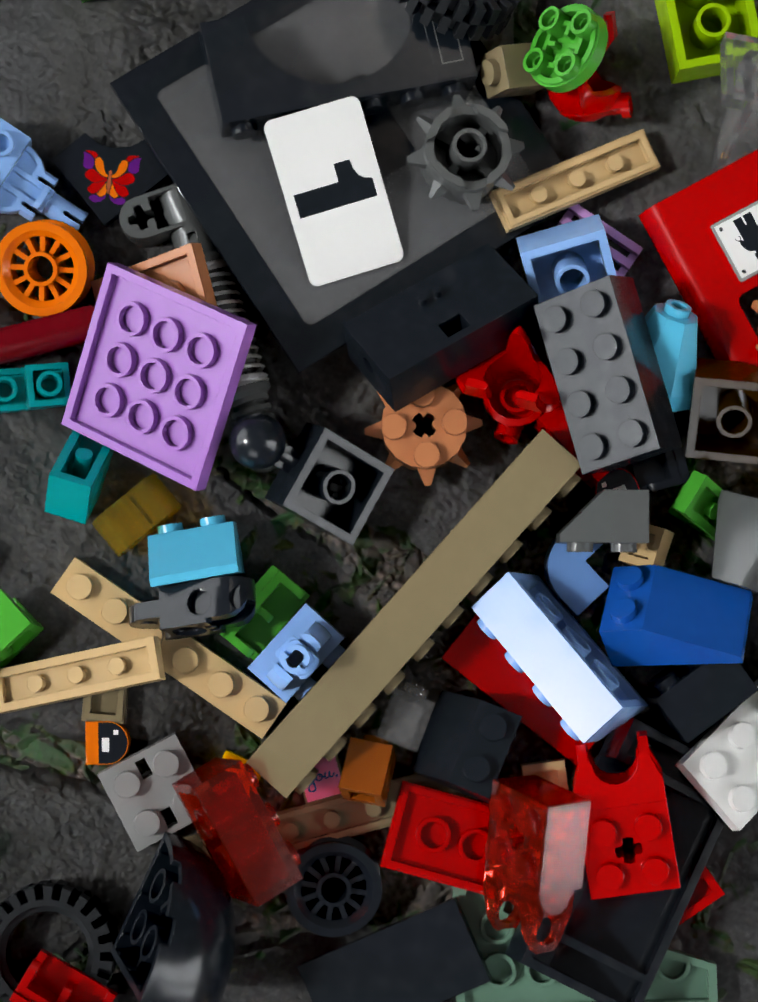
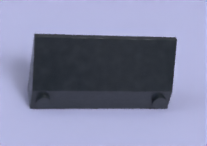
[505,718,725,1002]

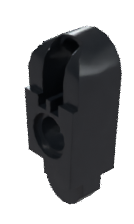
[129,576,256,640]

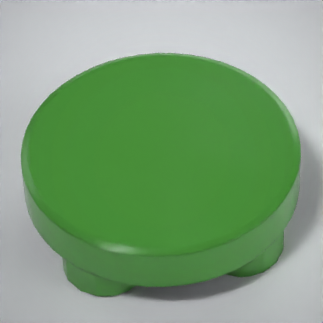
[523,4,608,93]

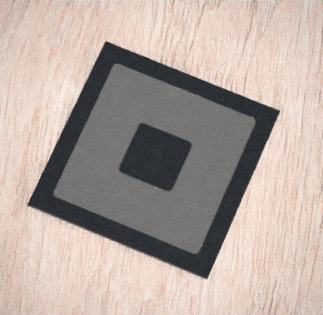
[110,0,561,374]

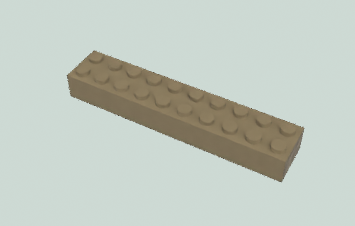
[246,429,581,798]

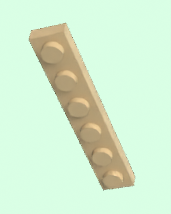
[50,557,287,739]

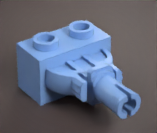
[0,118,89,231]
[248,603,345,703]

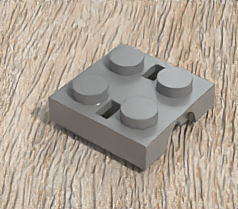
[97,732,215,852]

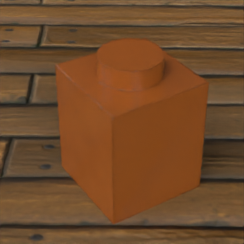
[338,735,397,807]

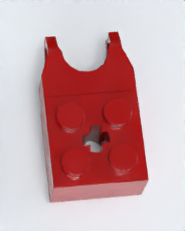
[573,730,681,900]

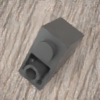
[556,489,649,553]

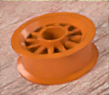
[0,219,95,317]

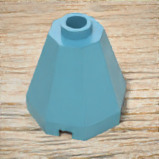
[645,299,698,412]

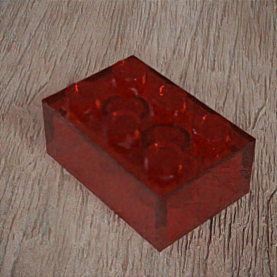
[172,757,303,907]

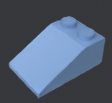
[516,214,617,303]

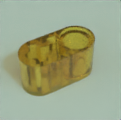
[92,473,182,557]

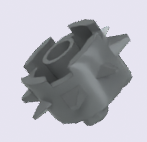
[406,94,525,212]

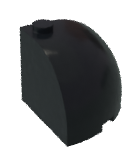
[110,831,236,1002]

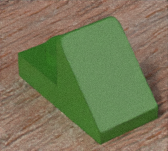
[669,470,723,541]

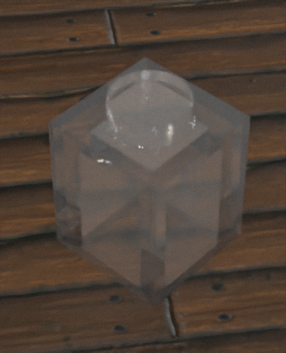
[376,681,435,752]

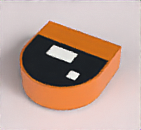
[85,721,131,765]

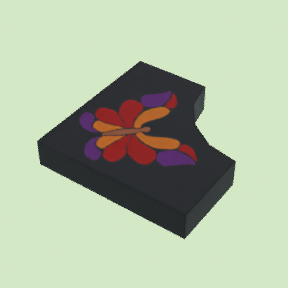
[52,133,170,228]

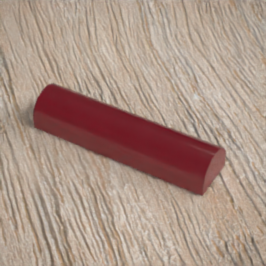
[0,305,95,365]

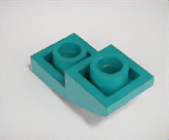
[0,362,71,413]

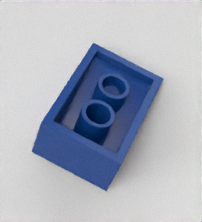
[599,565,753,667]

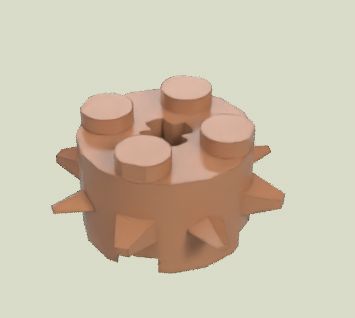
[364,382,483,486]

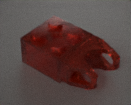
[483,775,591,954]

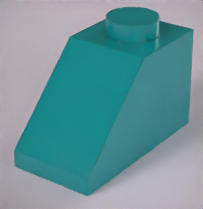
[44,430,114,524]

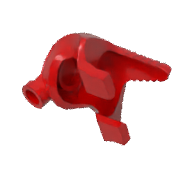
[547,11,633,123]
[456,326,562,444]

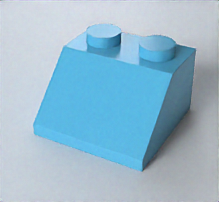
[147,515,245,587]

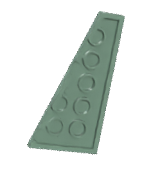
[452,886,718,1002]

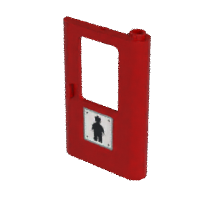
[639,149,758,367]

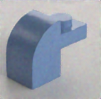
[544,538,609,616]

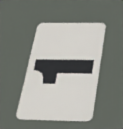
[264,96,404,286]

